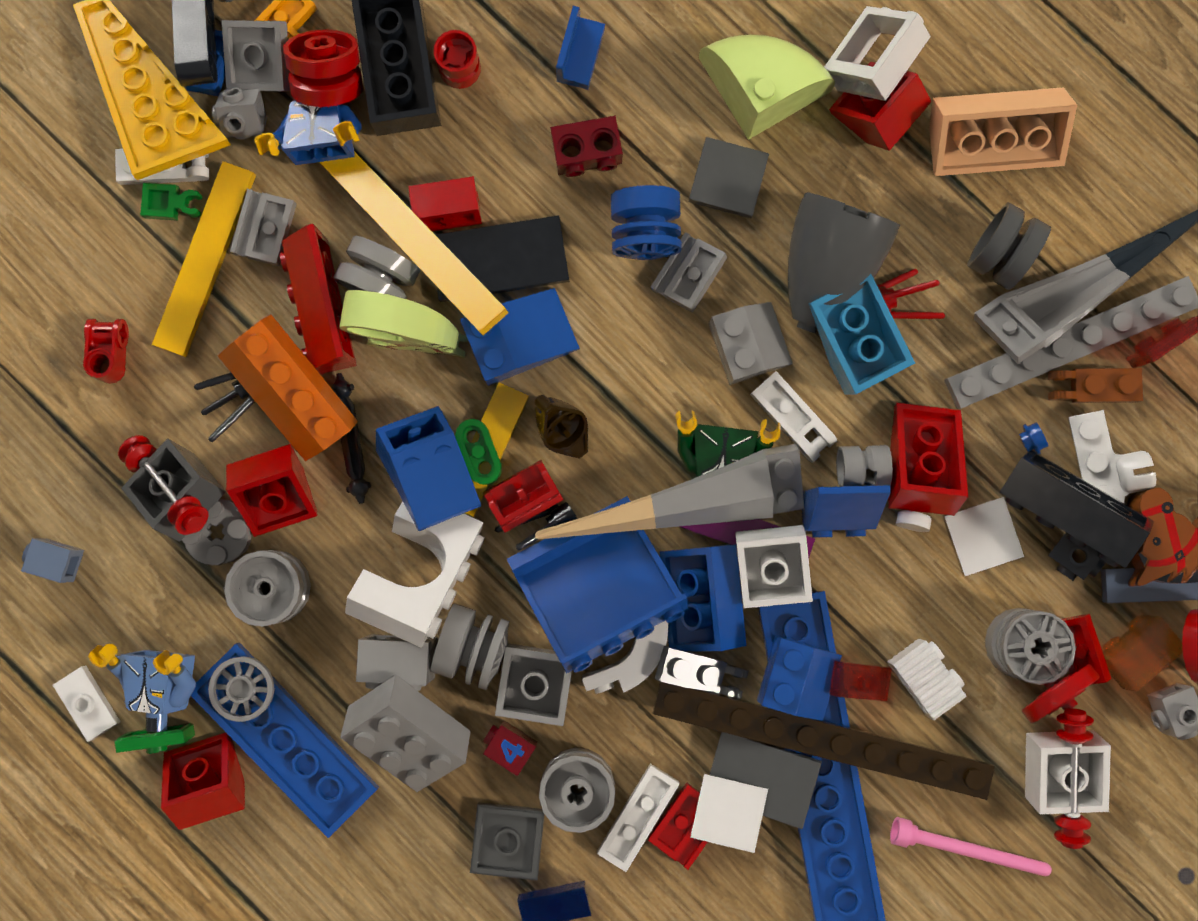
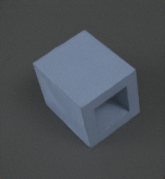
[21,538,84,583]

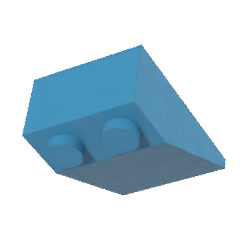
[809,274,915,395]

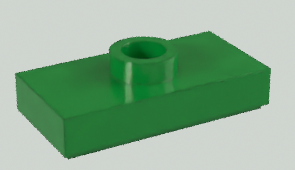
[114,723,195,754]

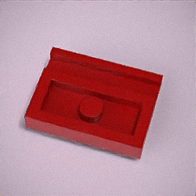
[647,782,708,870]

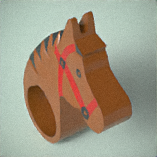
[1127,488,1198,587]

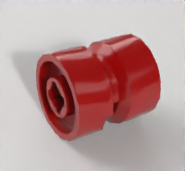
[433,30,481,89]

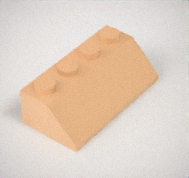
[929,87,1077,176]

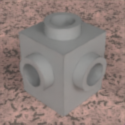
[212,87,267,139]
[1147,683,1198,740]

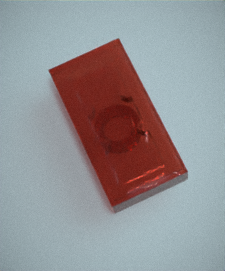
[830,661,892,701]

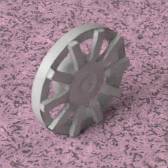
[208,656,275,722]

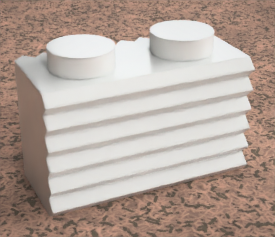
[887,639,967,720]

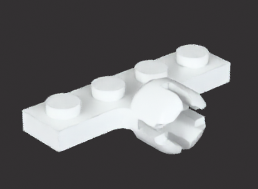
[1068,410,1157,504]

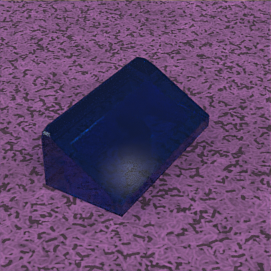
[517,880,592,921]

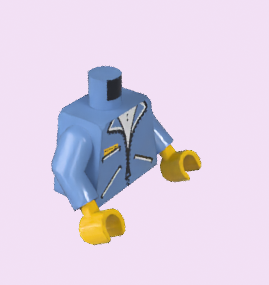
[88,644,196,732]

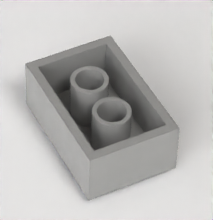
[340,675,470,792]

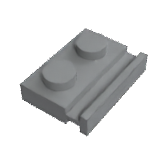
[230,189,297,266]
[651,232,727,313]

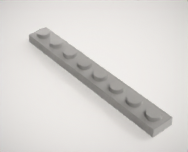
[944,276,1198,410]

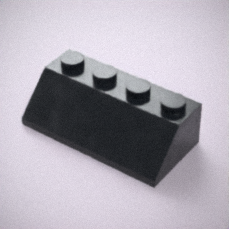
[1000,450,1154,568]

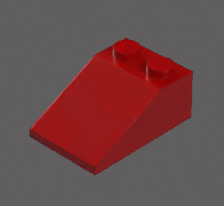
[888,402,968,516]

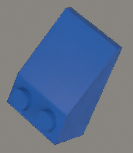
[460,288,580,386]
[802,485,891,538]

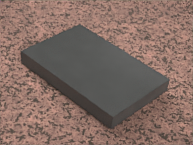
[710,732,822,829]

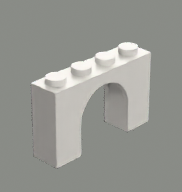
[345,501,485,648]

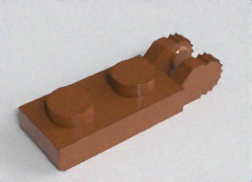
[1047,368,1143,403]

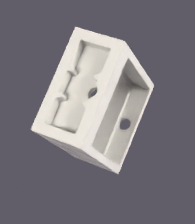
[824,6,931,101]

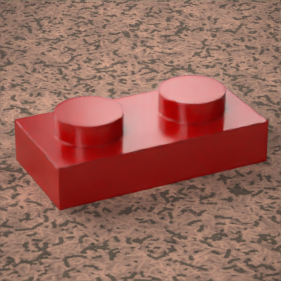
[1061,613,1112,685]

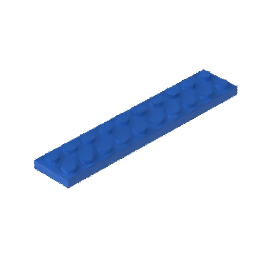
[758,591,886,921]

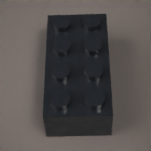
[352,0,442,136]

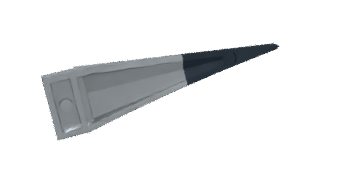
[974,210,1198,364]

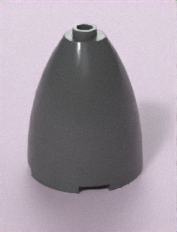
[787,192,900,333]

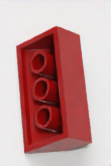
[280,224,357,375]

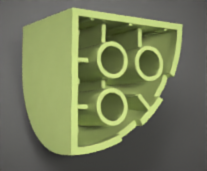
[699,35,835,140]

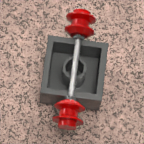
[118,435,226,542]

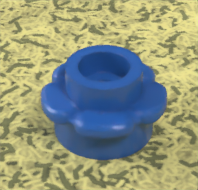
[1019,422,1049,454]

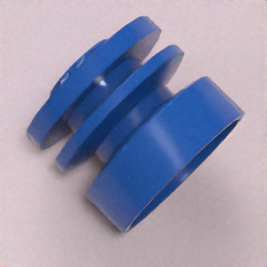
[611,185,682,260]

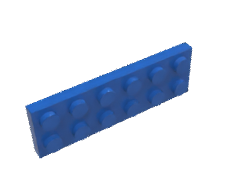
[191,642,379,838]

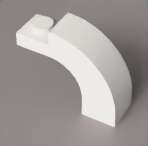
[582,620,668,694]

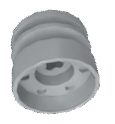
[431,603,510,690]
[985,608,1076,685]

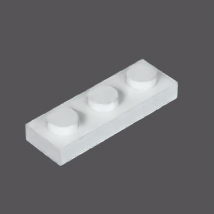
[597,763,680,872]

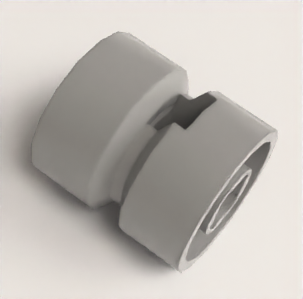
[836,445,893,487]

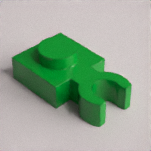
[140,183,203,221]

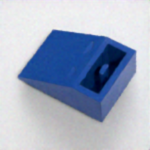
[376,406,481,531]

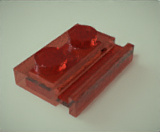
[1126,316,1198,368]

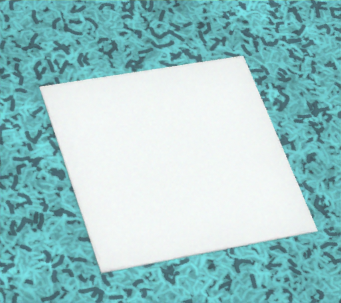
[944,497,1024,576]
[690,774,768,853]

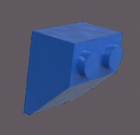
[757,635,842,721]

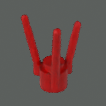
[877,269,945,319]

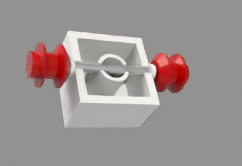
[1025,708,1111,849]

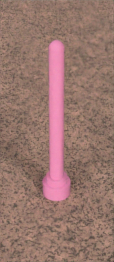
[890,817,1052,876]

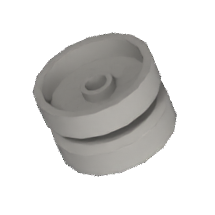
[333,235,421,299]
[224,550,311,627]
[539,748,615,833]

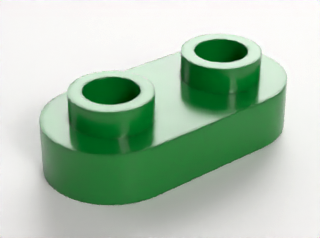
[455,419,502,485]

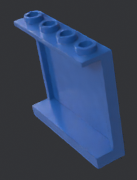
[507,496,688,674]

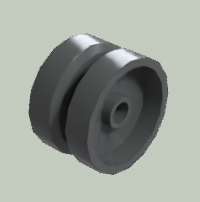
[967,202,1051,290]

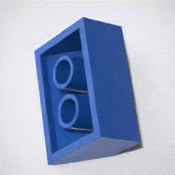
[660,544,747,651]

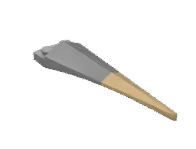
[535,444,804,539]

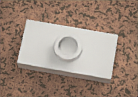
[53,665,120,742]

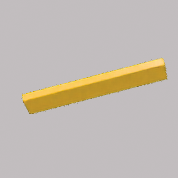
[152,161,256,357]

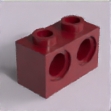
[550,115,623,177]

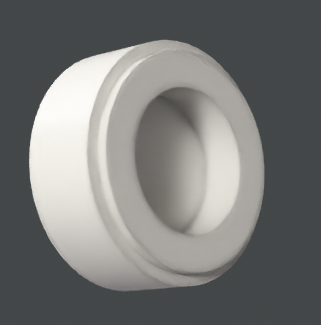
[896,510,932,532]

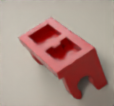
[408,176,482,231]
[483,460,564,533]

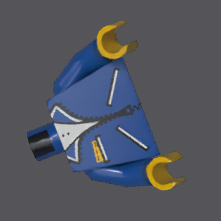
[254,100,362,165]

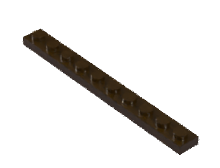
[652,682,995,800]

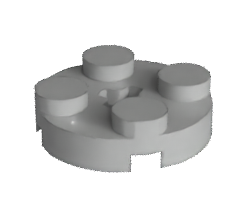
[182,499,252,565]

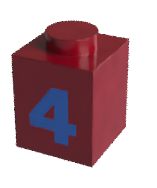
[482,720,538,776]

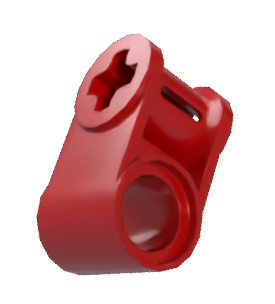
[83,319,129,384]

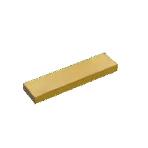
[466,382,529,517]

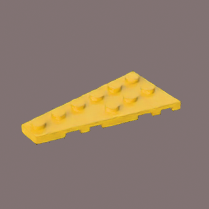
[73,0,231,180]

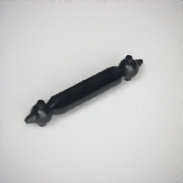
[332,373,371,504]

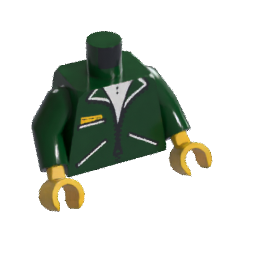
[675,410,781,478]

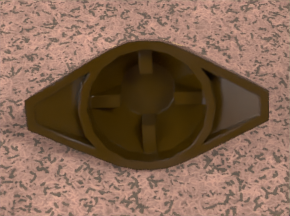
[534,395,588,459]

